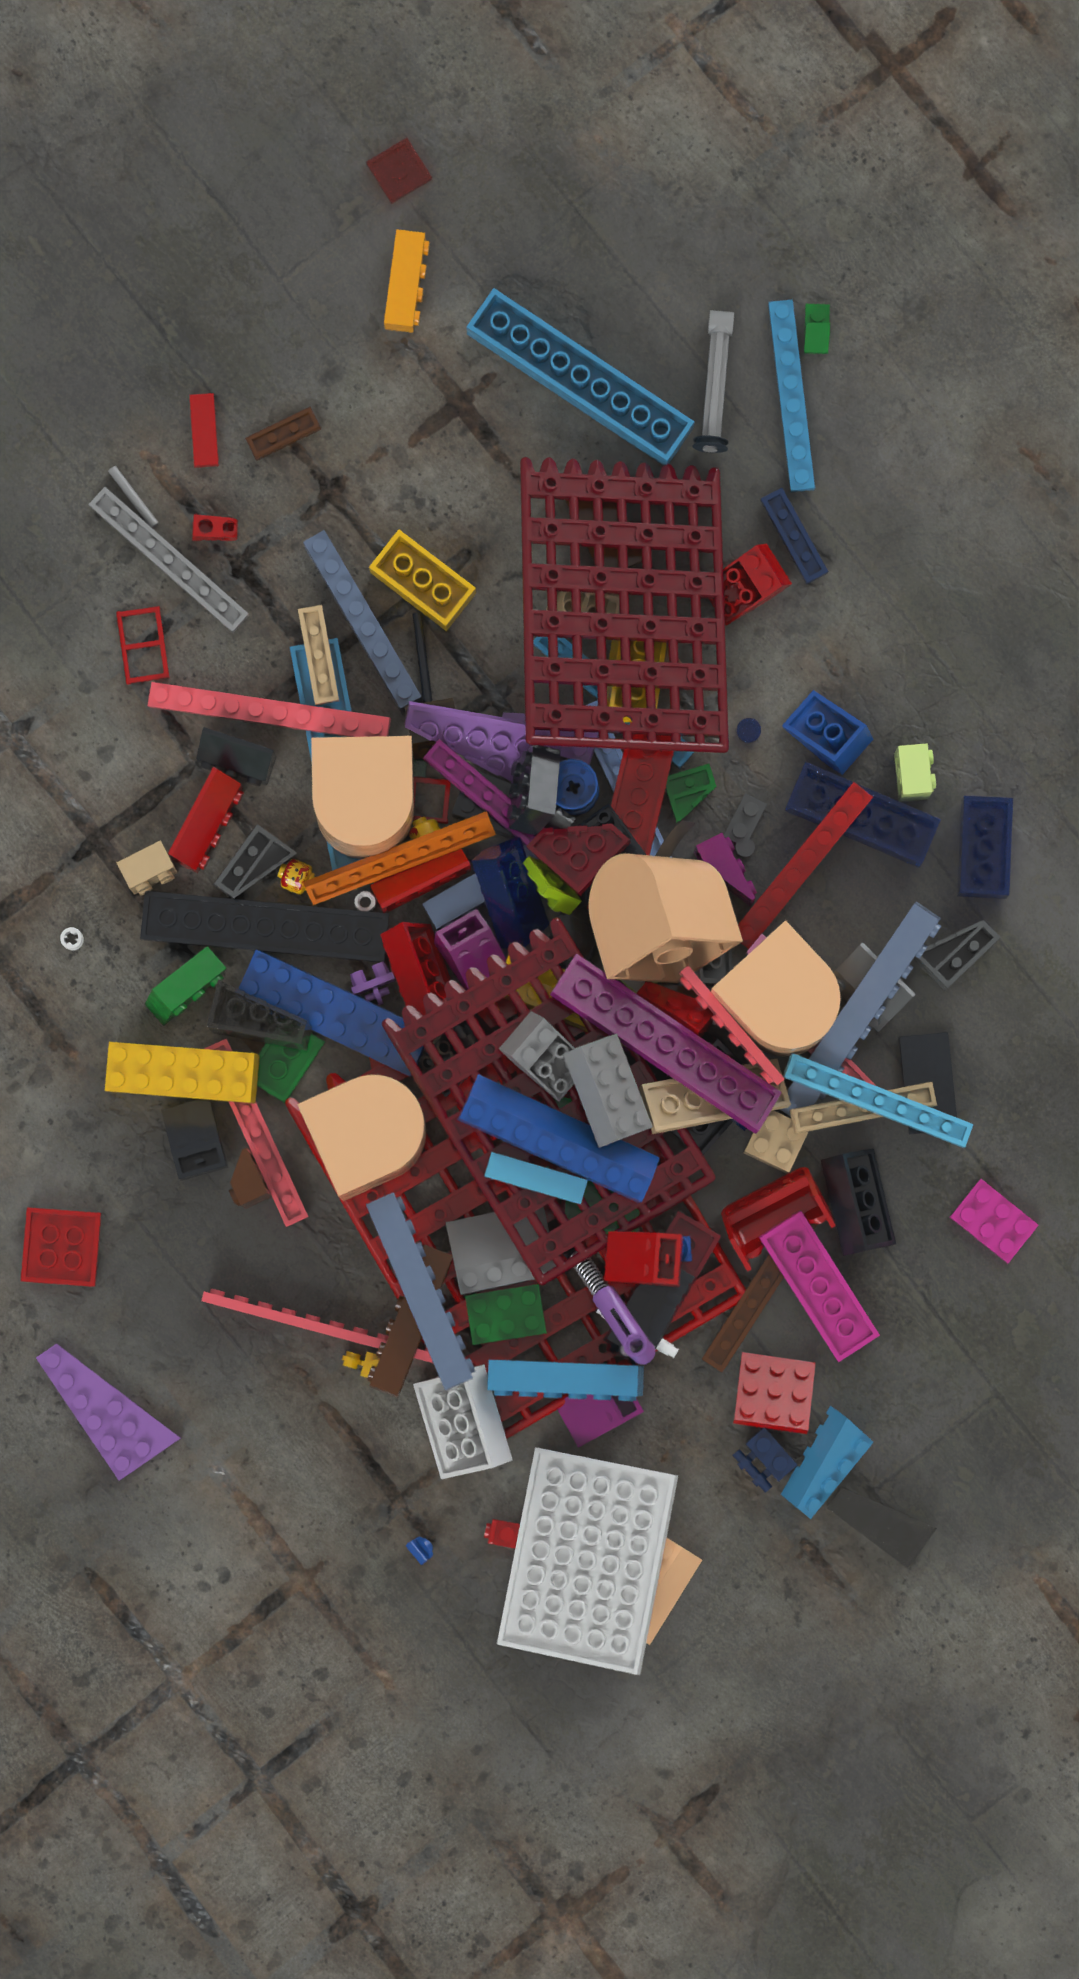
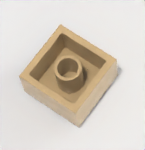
[117,840,178,896]
[743,1110,808,1174]

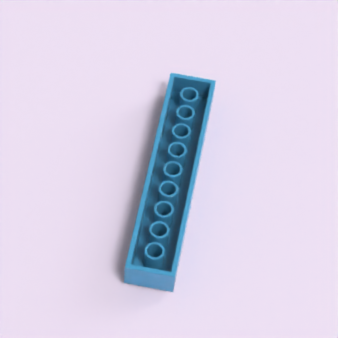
[466,288,695,466]

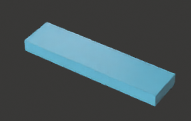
[484,1152,588,1204]

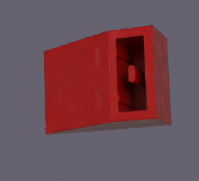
[709,543,792,626]
[604,1231,683,1287]

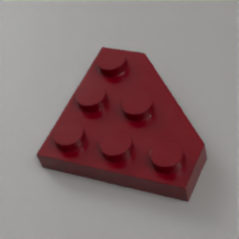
[526,824,631,896]

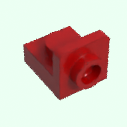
[484,1519,520,1549]

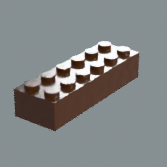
[367,1245,453,1398]

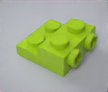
[523,856,581,915]

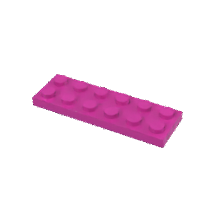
[759,1210,880,1362]

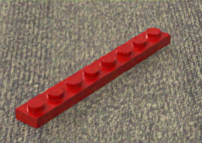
[738,782,873,949]

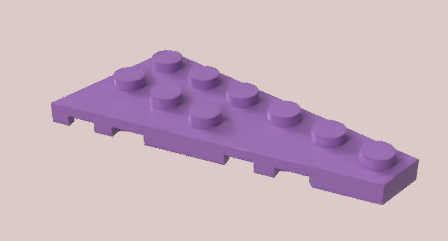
[404,701,550,783]
[36,1344,181,1481]

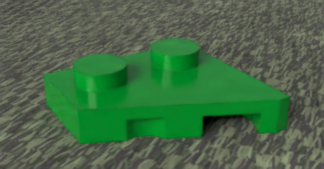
[666,764,717,823]

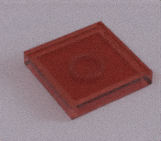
[366,138,432,204]

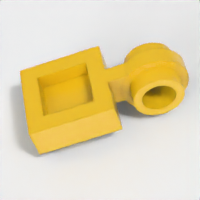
[342,1351,380,1377]

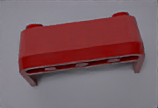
[721,1167,836,1272]

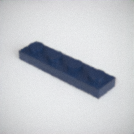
[760,488,829,585]

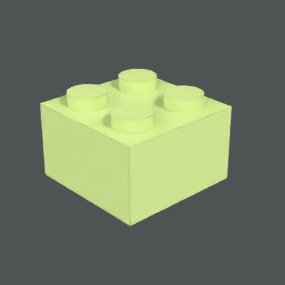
[894,743,936,802]

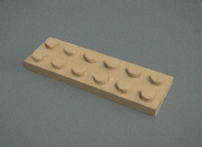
[639,1058,791,1134]

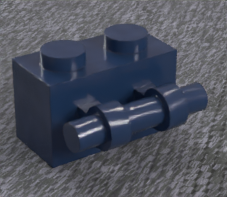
[732,1428,797,1493]

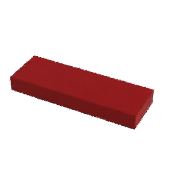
[190,393,219,468]

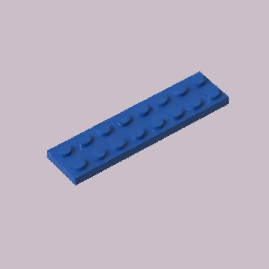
[236,949,425,1077]

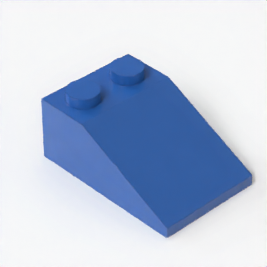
[782,690,873,775]

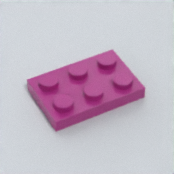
[950,1179,1039,1264]

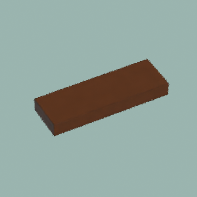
[245,406,321,461]

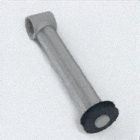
[692,310,734,453]

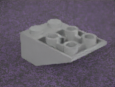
[499,1011,575,1101]

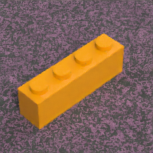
[384,229,430,333]

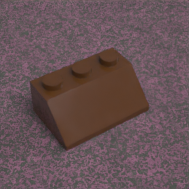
[229,1148,272,1209]

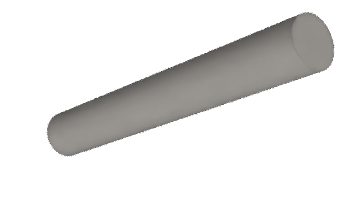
[108,466,159,529]

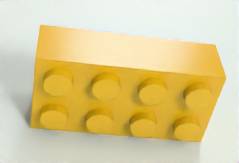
[369,529,476,631]

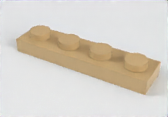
[298,605,339,706]

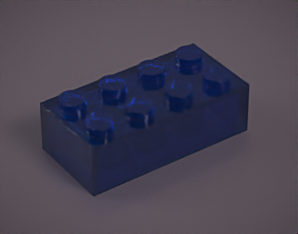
[957,796,1013,899]

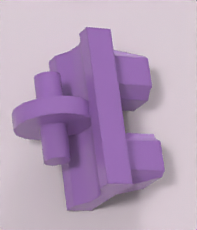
[350,961,395,1005]

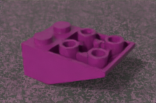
[694,833,757,906]
[434,909,506,990]
[558,1394,644,1448]

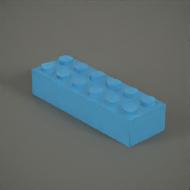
[487,1360,644,1401]

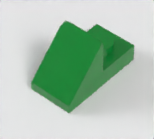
[804,304,830,354]

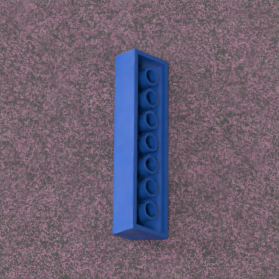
[457,1074,660,1203]

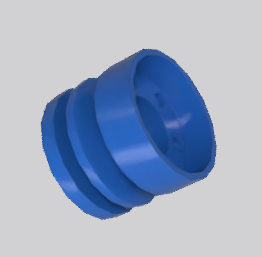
[556,759,600,816]

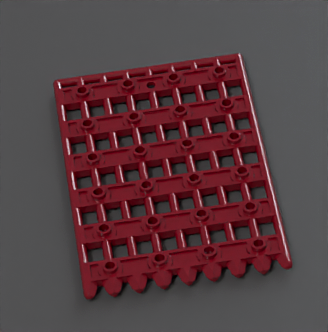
[520,457,729,753]
[382,917,716,1286]

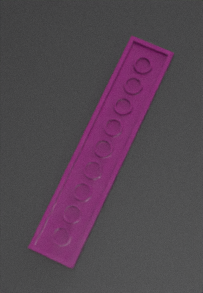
[550,953,782,1134]

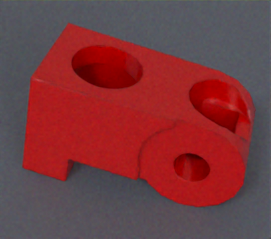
[192,514,238,541]

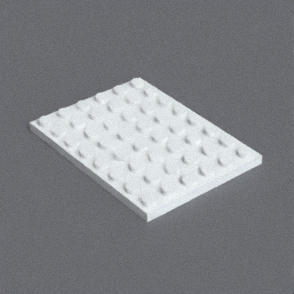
[497,1447,678,1675]

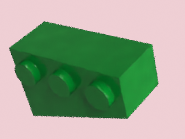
[145,946,226,1026]

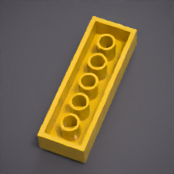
[105,1042,260,1104]

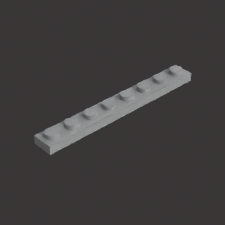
[89,487,249,633]

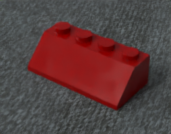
[168,767,244,873]
[370,848,471,913]
[380,922,451,1016]

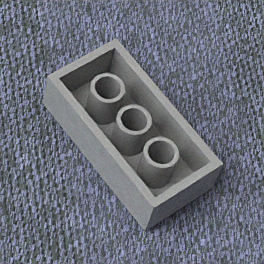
[563,1034,653,1148]

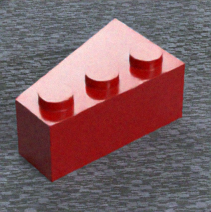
[636,981,714,1038]

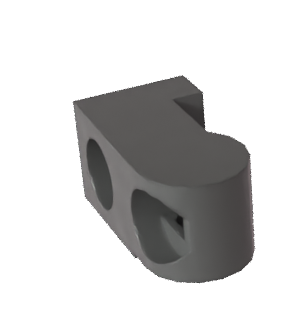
[547,807,578,829]

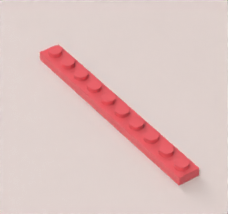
[147,682,391,737]
[201,1288,433,1363]

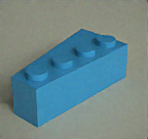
[781,1406,873,1519]

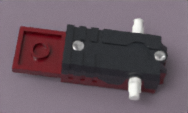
[596,1211,721,1366]

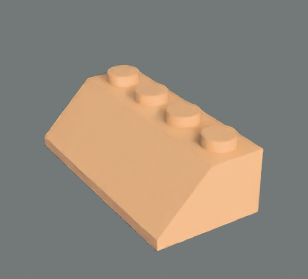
[646,1537,702,1645]

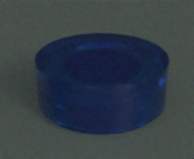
[736,718,761,743]

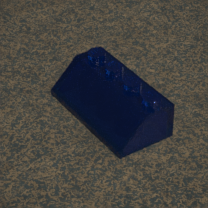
[472,837,549,948]

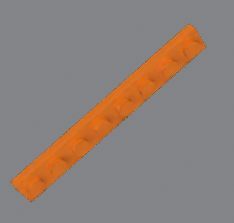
[304,811,496,905]

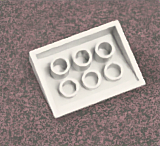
[413,1365,512,1479]

